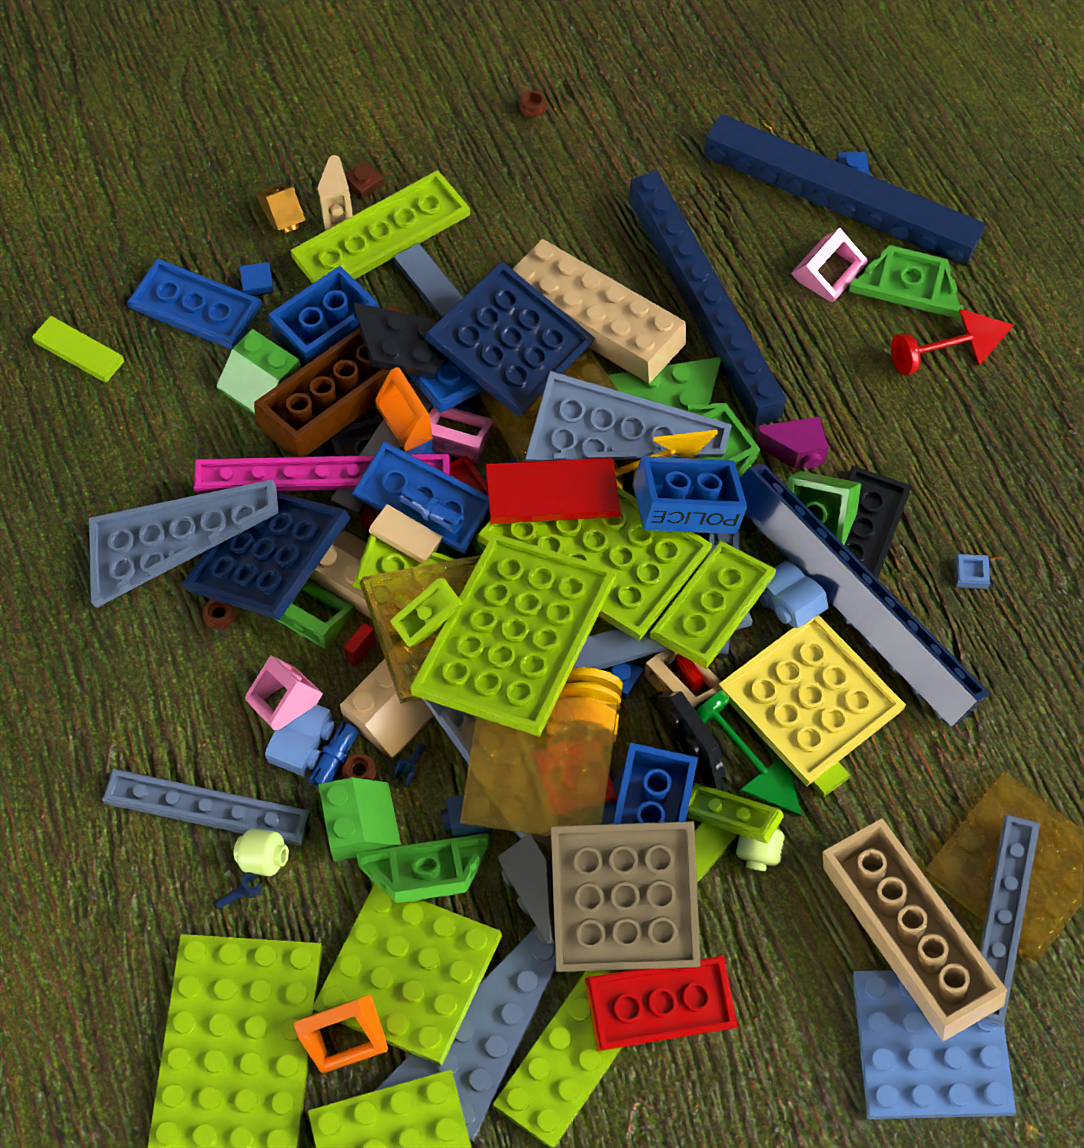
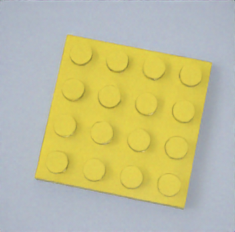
[717,615,906,787]

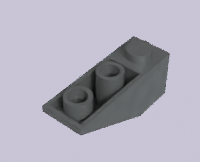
[497,833,555,946]

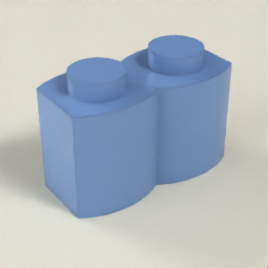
[758,560,828,628]
[265,704,335,777]

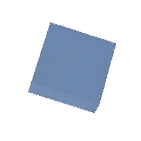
[954,554,990,589]

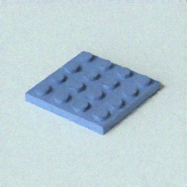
[853,970,1016,1119]

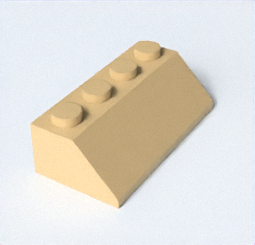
[308,531,406,637]
[340,632,440,760]

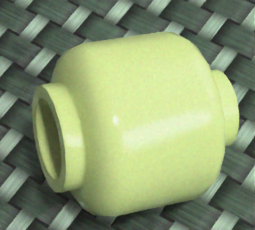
[736,827,785,872]
[234,828,289,876]

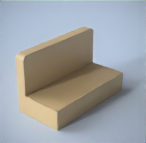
[369,504,443,564]

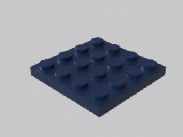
[425,261,595,418]
[182,492,350,620]

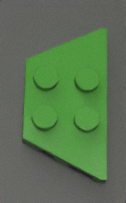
[849,245,964,319]
[606,357,721,409]
[667,403,760,479]
[357,833,490,903]

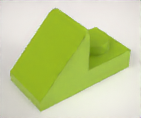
[390,578,463,648]

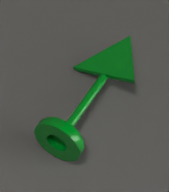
[696,690,802,816]

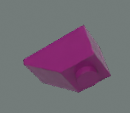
[755,417,829,469]

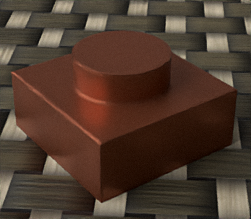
[345,160,384,199]

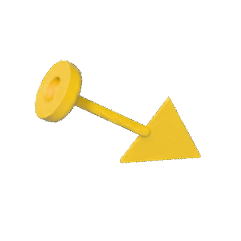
[613,430,718,489]

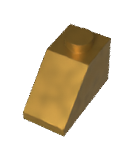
[256,183,305,233]

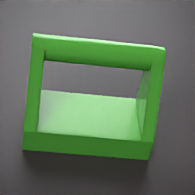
[275,580,356,650]

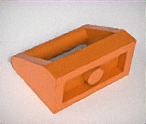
[375,367,433,452]
[293,994,388,1074]

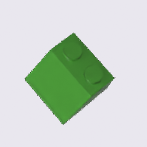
[216,329,301,415]
[787,471,861,545]
[318,777,401,862]

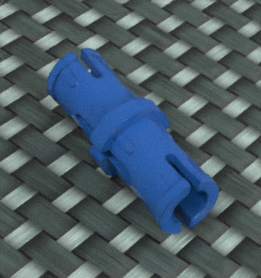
[399,484,465,534]
[308,722,359,788]

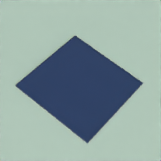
[455,398,485,415]

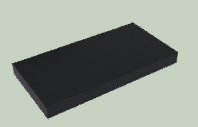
[845,465,912,579]

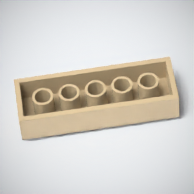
[512,239,686,384]
[823,818,1007,1042]

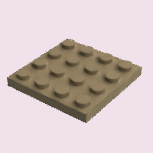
[551,821,701,972]

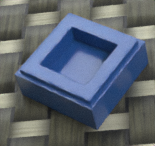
[240,262,274,295]

